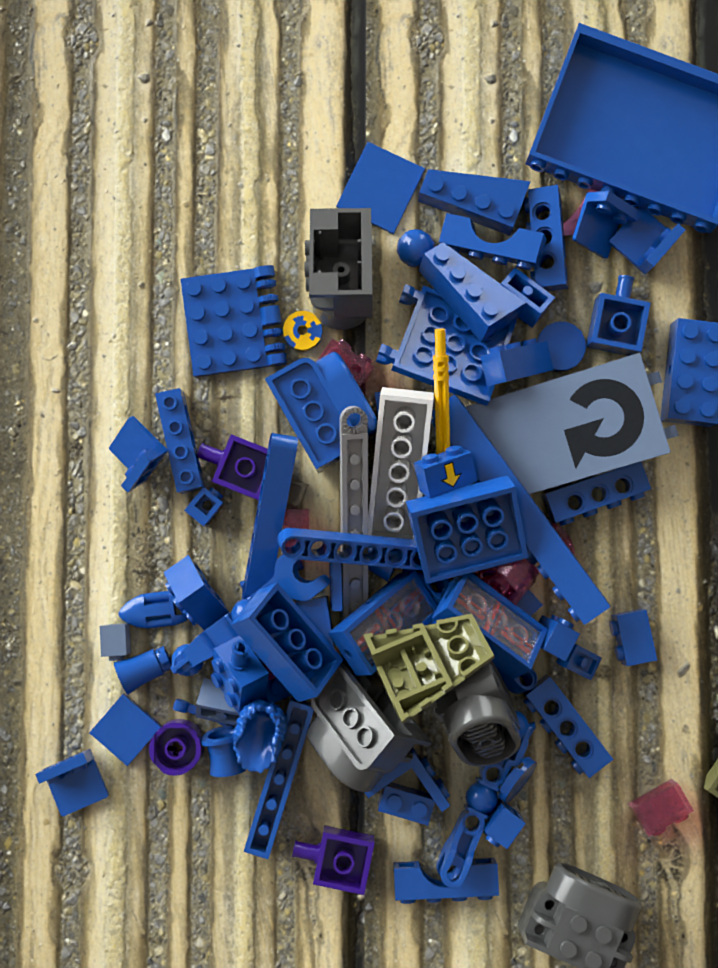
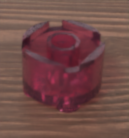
[476,559,539,606]

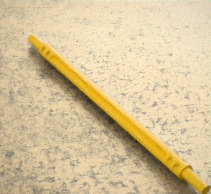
[433,328,454,581]

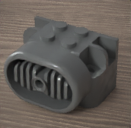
[304,208,373,330]
[435,660,521,766]
[307,663,432,792]
[517,863,642,968]

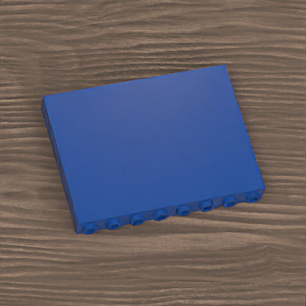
[525,23,718,233]

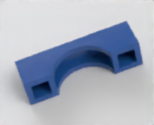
[439,213,547,270]
[393,858,499,904]

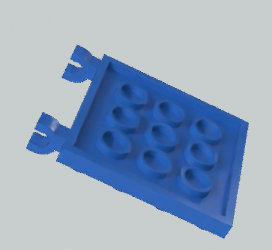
[376,284,517,406]

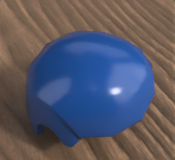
[397,229,436,268]

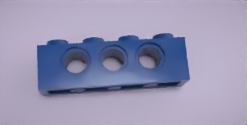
[524,185,569,292]
[155,388,206,494]
[542,462,651,526]
[523,674,614,778]

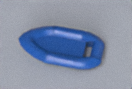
[118,591,188,629]

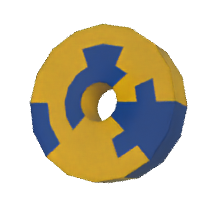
[283,311,323,352]

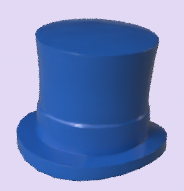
[201,727,247,777]

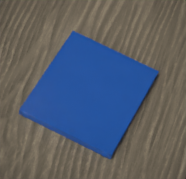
[336,142,425,235]

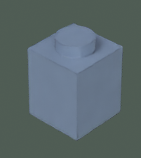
[99,623,131,661]

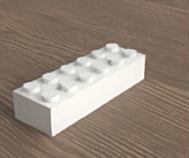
[368,387,434,539]

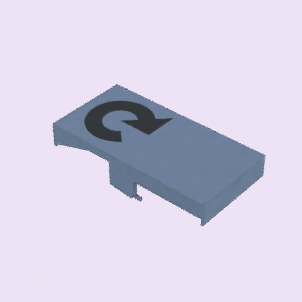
[466,353,679,494]

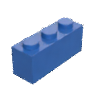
[480,338,554,386]

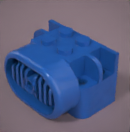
[265,352,378,474]

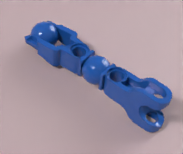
[170,555,331,676]
[436,710,536,888]

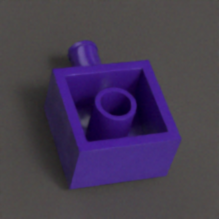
[197,434,268,501]
[292,825,375,895]

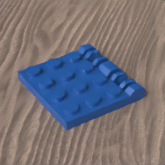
[180,265,287,378]

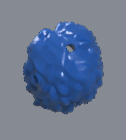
[233,699,287,773]

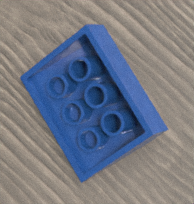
[406,475,528,584]

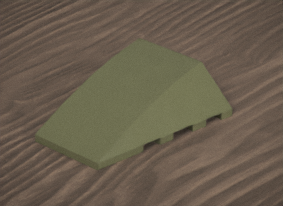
[363,614,495,724]

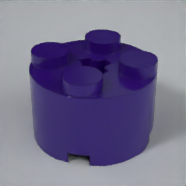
[149,719,205,776]

